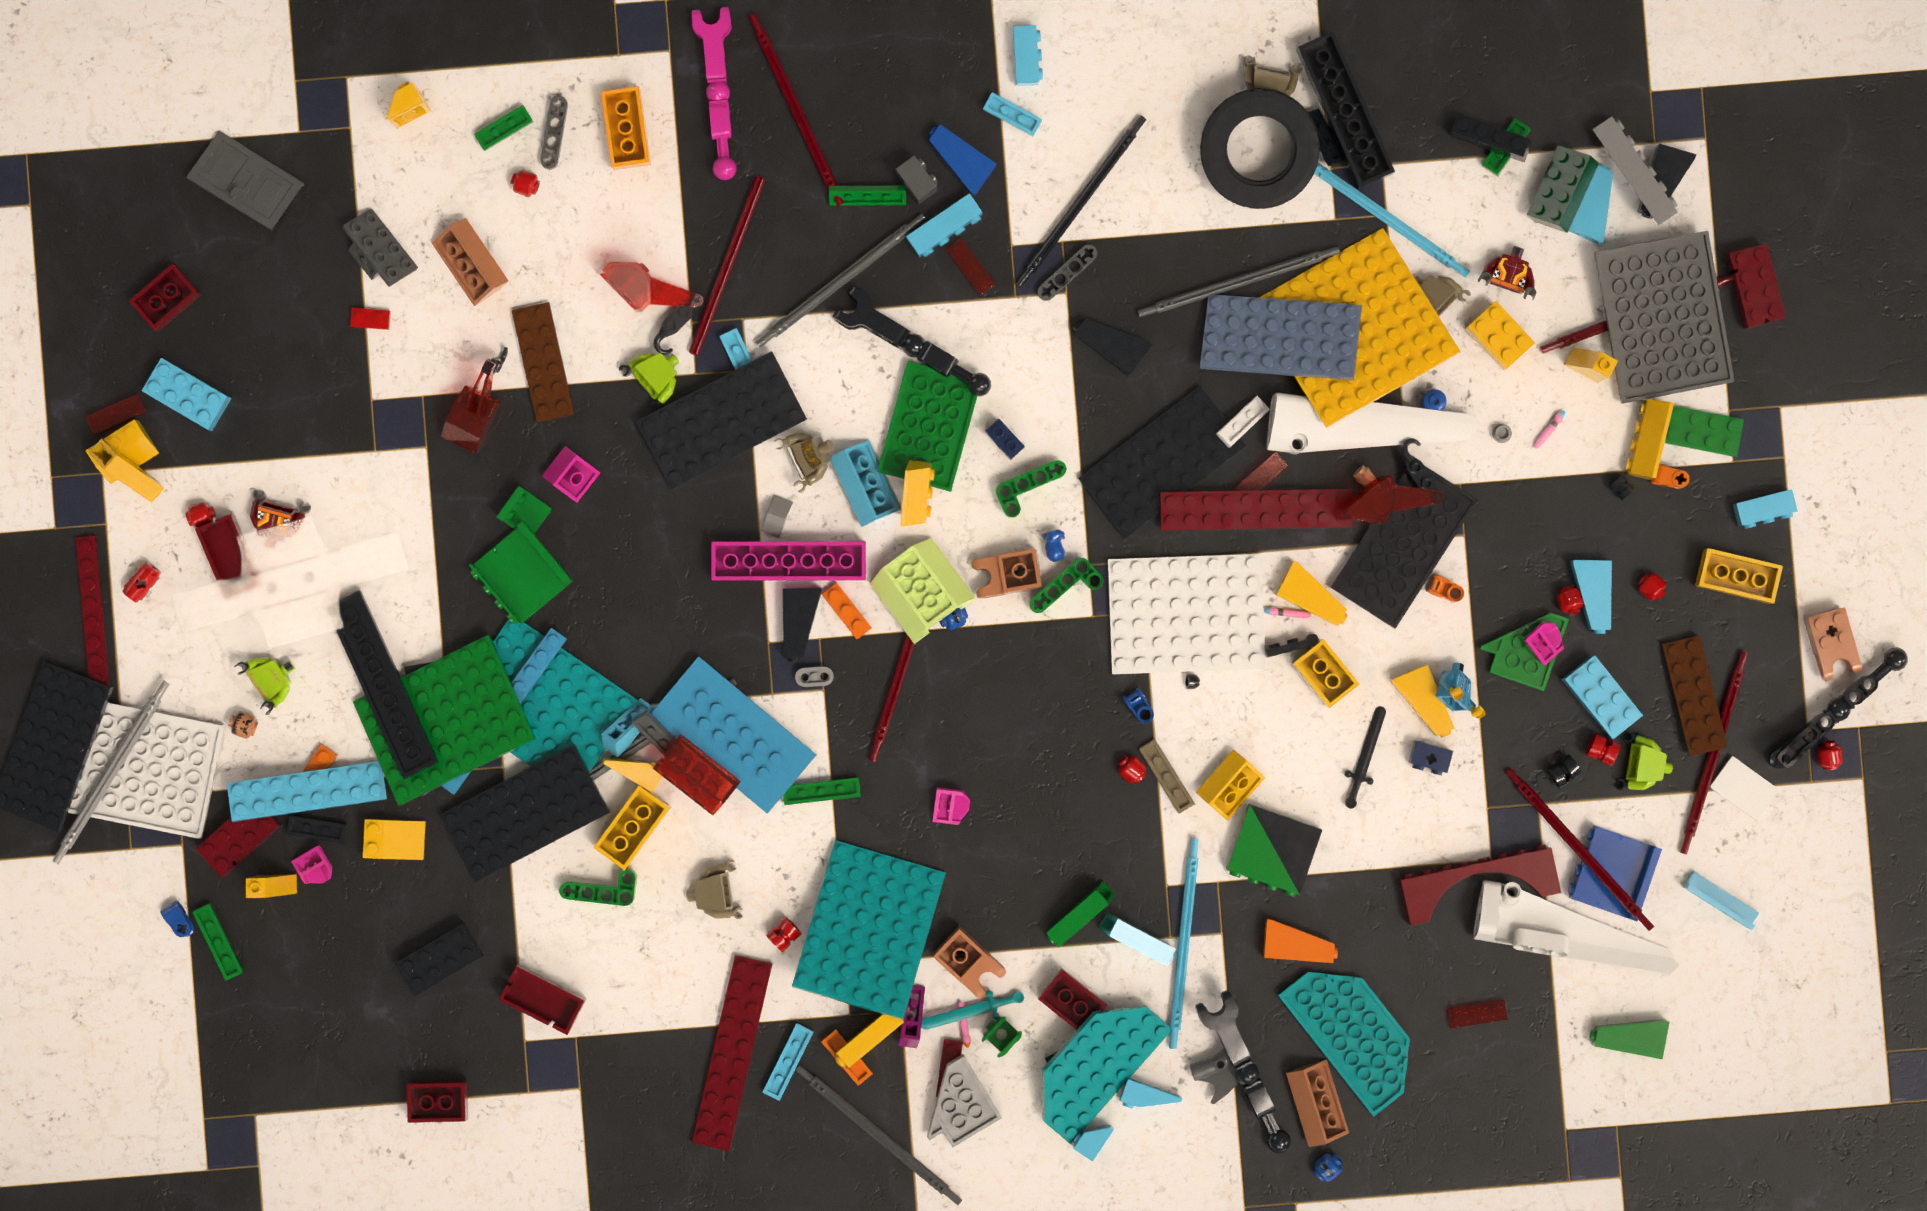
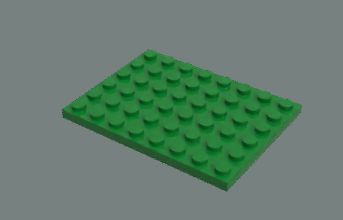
[353,635,536,806]

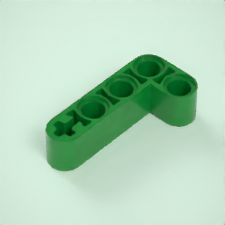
[996,460,1067,518]
[1030,558,1103,613]
[559,869,637,906]

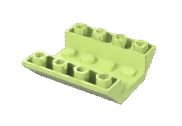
[870,538,976,644]

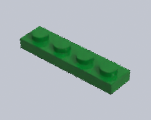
[829,186,906,206]
[783,777,861,805]
[192,903,244,981]

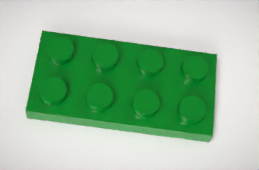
[1664,406,1744,457]

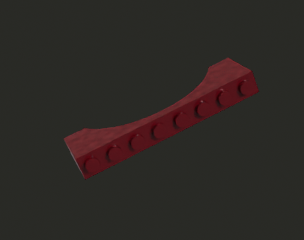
[1399,844,1561,925]

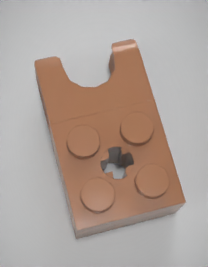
[971,549,1043,599]
[1803,607,1862,682]
[933,925,1007,999]

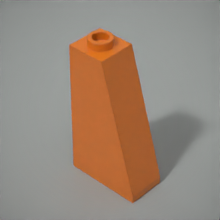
[1263,918,1338,963]

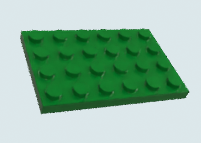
[877,361,978,492]

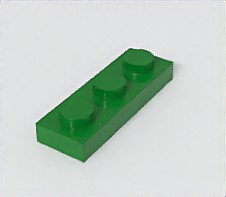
[474,105,533,151]
[1482,118,1531,177]

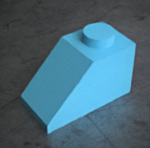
[1072,1125,1114,1162]

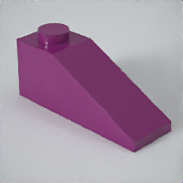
[898,985,925,1048]

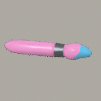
[1534,411,1566,448]
[1264,607,1311,618]

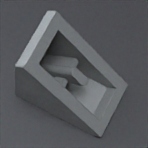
[762,495,793,538]

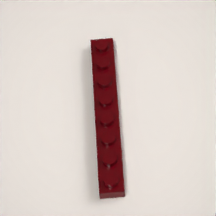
[76,536,110,686]

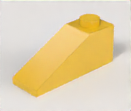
[602,758,664,793]

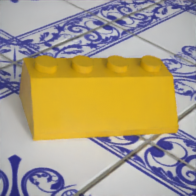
[1625,399,1674,480]

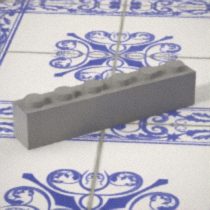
[1593,117,1678,226]

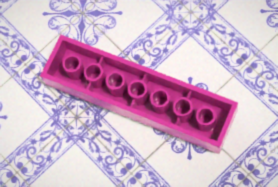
[711,541,866,581]

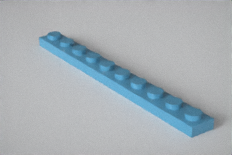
[442,628,567,795]

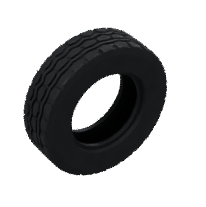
[1200,88,1320,209]

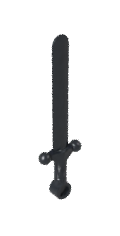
[1344,706,1386,809]

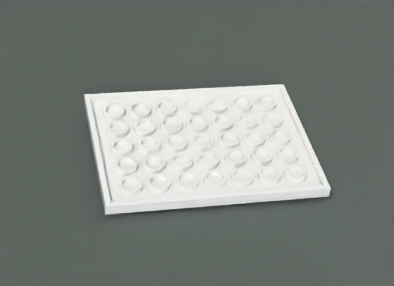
[1108,554,1266,674]
[68,703,225,839]

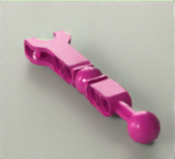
[692,7,737,180]

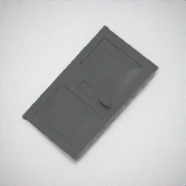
[186,131,304,231]

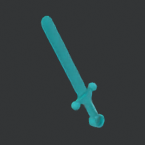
[921,990,1024,1030]

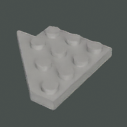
[927,1054,1002,1148]

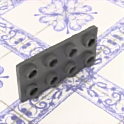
[342,209,418,287]

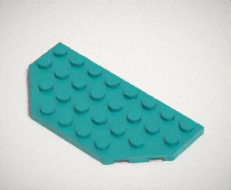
[1278,971,1410,1117]
[1042,1005,1171,1144]

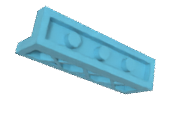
[1683,871,1759,930]

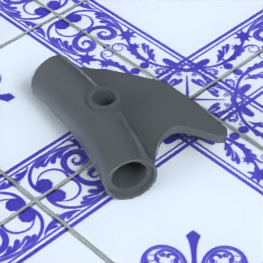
[1190,1048,1238,1104]

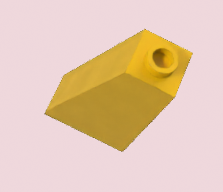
[1564,348,1618,383]
[89,438,164,503]
[1276,561,1348,627]
[1390,665,1455,738]
[246,874,297,898]
[834,1014,904,1069]

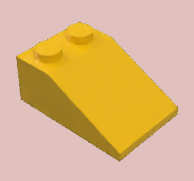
[363,819,426,860]

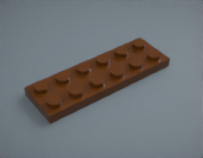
[512,302,575,423]
[1662,635,1728,756]

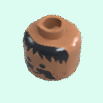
[228,711,258,739]

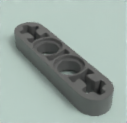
[541,95,568,170]
[1038,245,1097,301]

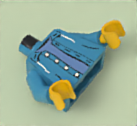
[1436,663,1486,719]

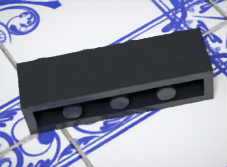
[1451,114,1531,162]

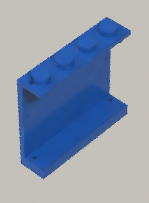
[1568,826,1662,922]

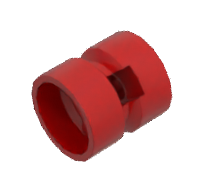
[1586,733,1621,766]
[766,916,802,952]

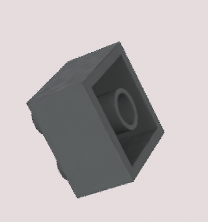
[896,155,938,204]

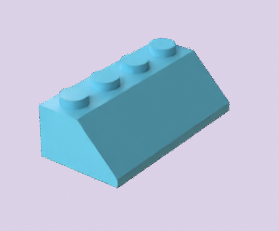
[831,440,901,527]

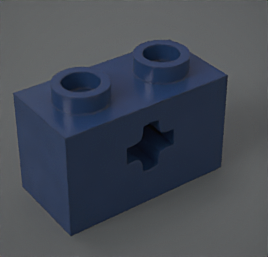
[985,419,1025,461]
[1408,741,1453,776]

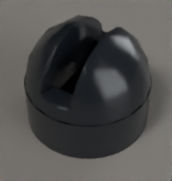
[1185,674,1200,689]

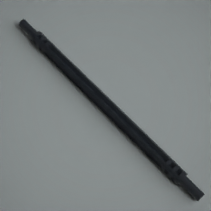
[1015,115,1147,288]

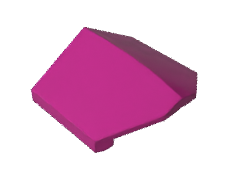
[1524,622,1564,666]
[932,787,970,825]
[291,845,332,884]

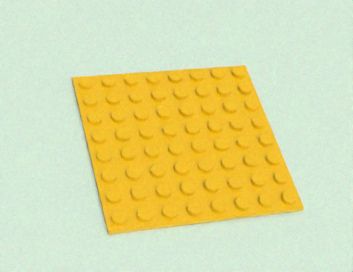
[1259,228,1461,428]

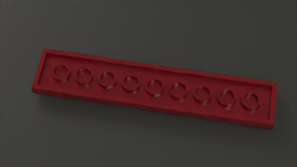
[1160,488,1352,531]
[692,955,773,1151]

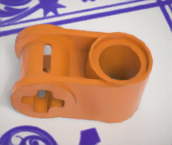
[1650,464,1690,489]
[1426,574,1464,603]

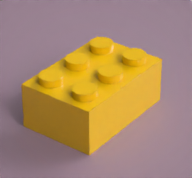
[1465,301,1535,370]
[1292,639,1360,708]

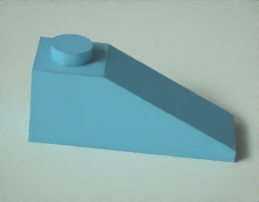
[601,698,655,757]
[1120,1078,1182,1109]

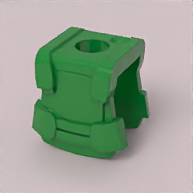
[981,1016,1022,1058]

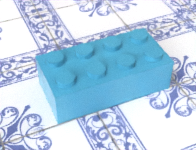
[142,358,232,431]
[1562,655,1643,739]

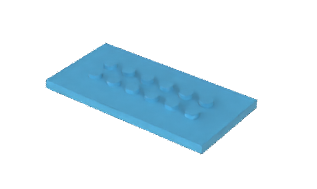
[651,656,817,814]

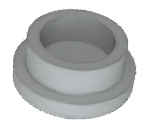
[1492,424,1512,443]

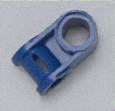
[1122,687,1154,724]
[160,900,194,937]

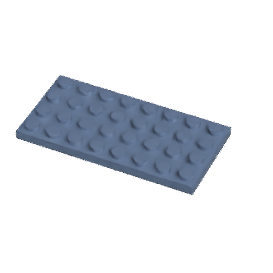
[1200,295,1362,380]

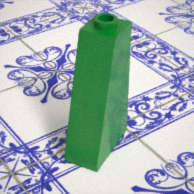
[1046,881,1116,947]
[1589,1019,1670,1060]

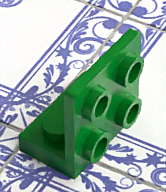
[497,486,552,534]

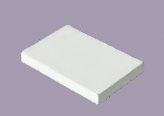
[1710,756,1779,821]

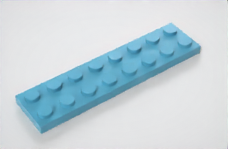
[227,761,387,822]

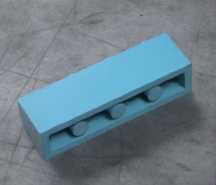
[906,193,983,257]

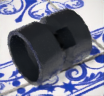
[1546,754,1583,789]

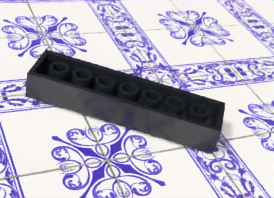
[1296,31,1395,190]

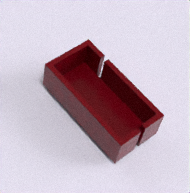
[1725,243,1786,329]
[195,514,264,600]
[196,816,282,878]
[499,964,587,1035]

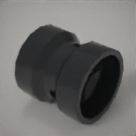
[1608,473,1636,500]

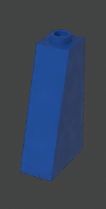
[928,125,996,197]

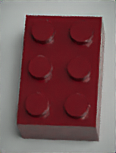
[129,264,202,332]
[1038,968,1107,1030]
[407,1080,468,1123]

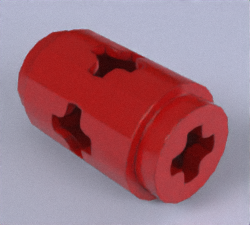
[122,561,161,603]

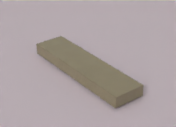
[1139,739,1195,814]

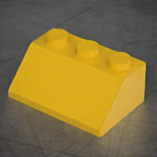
[387,82,431,129]
[86,420,159,484]
[901,460,935,526]
[1196,749,1265,821]

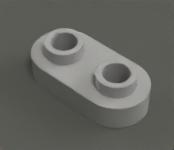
[795,667,834,687]

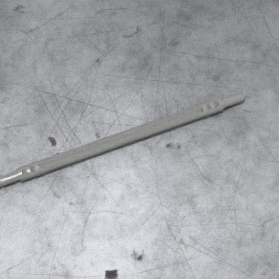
[52,680,170,865]

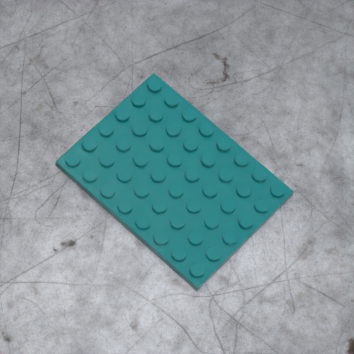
[493,619,639,772]
[792,840,946,1020]

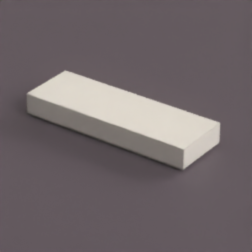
[1216,396,1270,448]

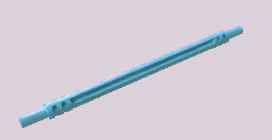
[1314,163,1470,277]
[1169,838,1199,1049]

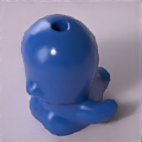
[1042,529,1065,562]

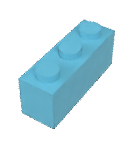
[1013,25,1043,86]
[1733,489,1798,529]

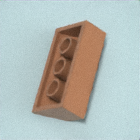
[432,218,508,306]
[1286,1059,1349,1147]

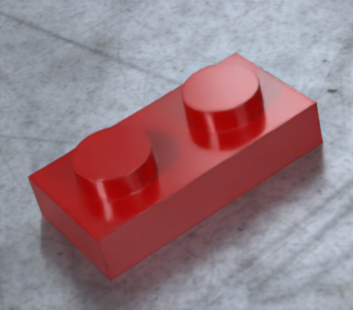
[350,308,391,330]

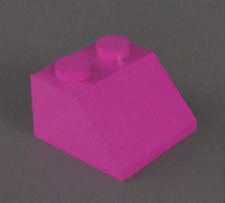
[542,446,600,503]

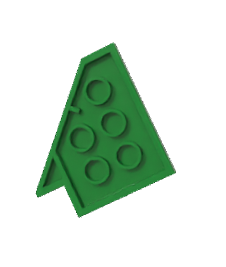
[1480,613,1569,691]

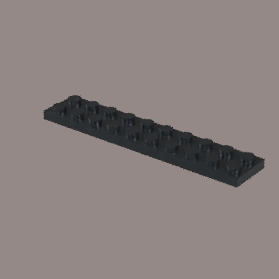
[326,590,439,779]

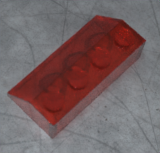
[653,734,741,816]

